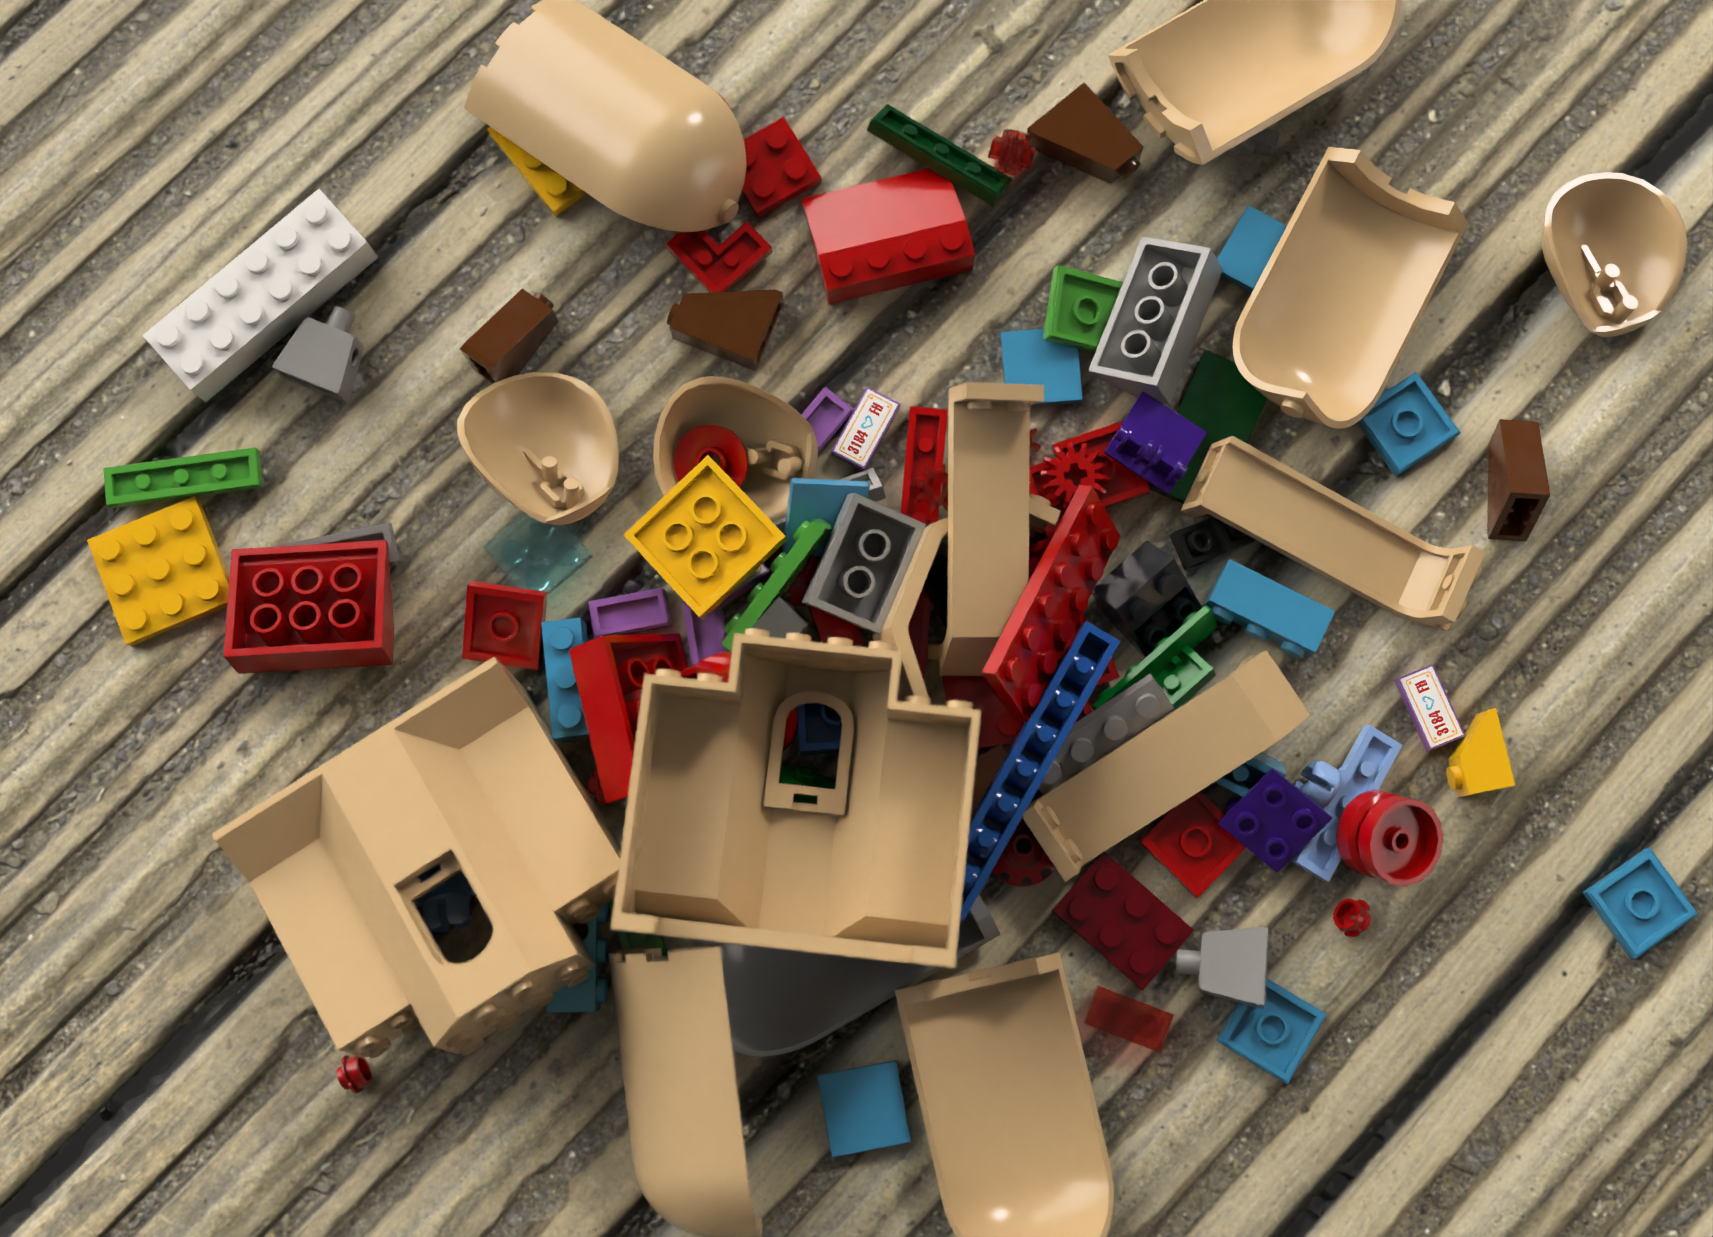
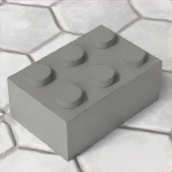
[802,493,926,634]

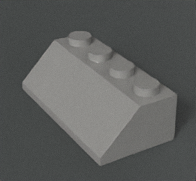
[1088,236,1223,405]

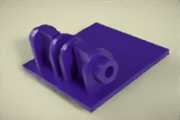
[1104,391,1207,495]
[1218,767,1333,873]

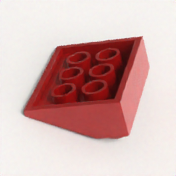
[802,168,975,305]
[224,540,394,674]
[569,633,688,804]

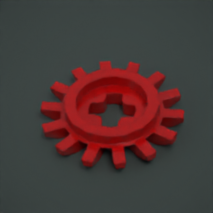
[1040,442,1110,509]

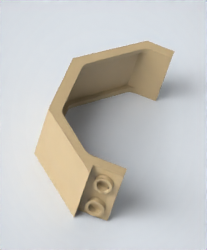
[872,481,1061,705]

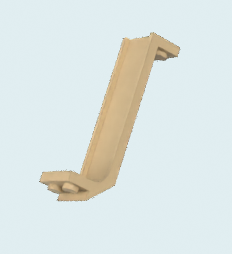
[928,382,1044,676]
[1181,436,1486,632]
[1022,650,1311,882]

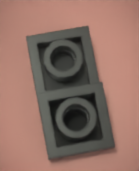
[1169,516,1257,570]

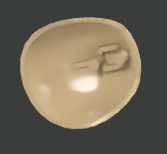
[1541,172,1688,337]
[457,372,619,525]
[653,376,818,522]

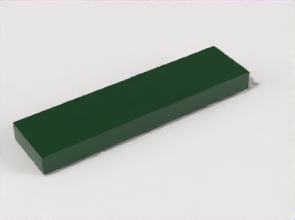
[867,104,1012,206]

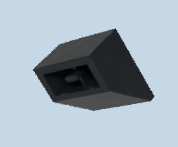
[1092,540,1202,658]

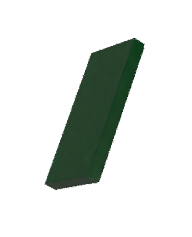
[1147,349,1267,516]

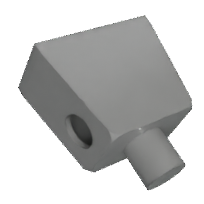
[272,306,363,404]
[1176,927,1270,1009]

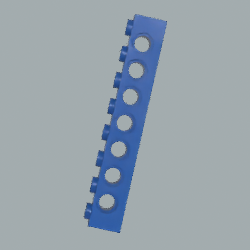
[960,621,1121,922]

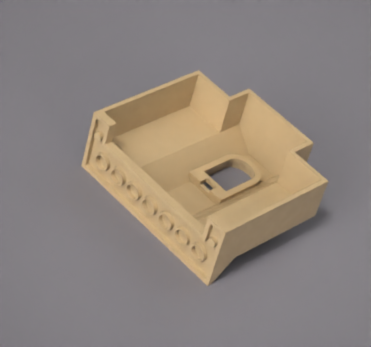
[611,628,981,969]
[212,657,621,1059]

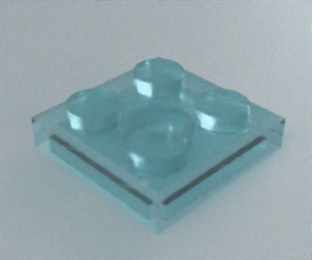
[483,512,593,596]

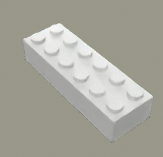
[143,189,379,402]

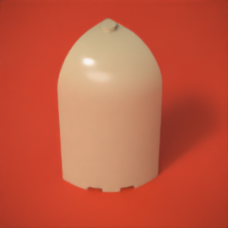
[464,0,746,232]
[1108,0,1402,165]
[1232,147,1468,429]
[608,943,763,1237]
[895,952,1114,1237]

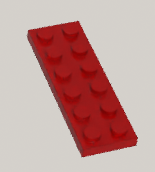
[982,485,1120,722]

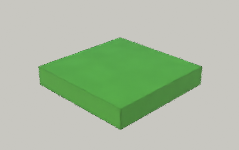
[1043,265,1123,354]

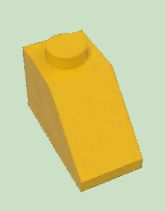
[1447,708,1516,798]

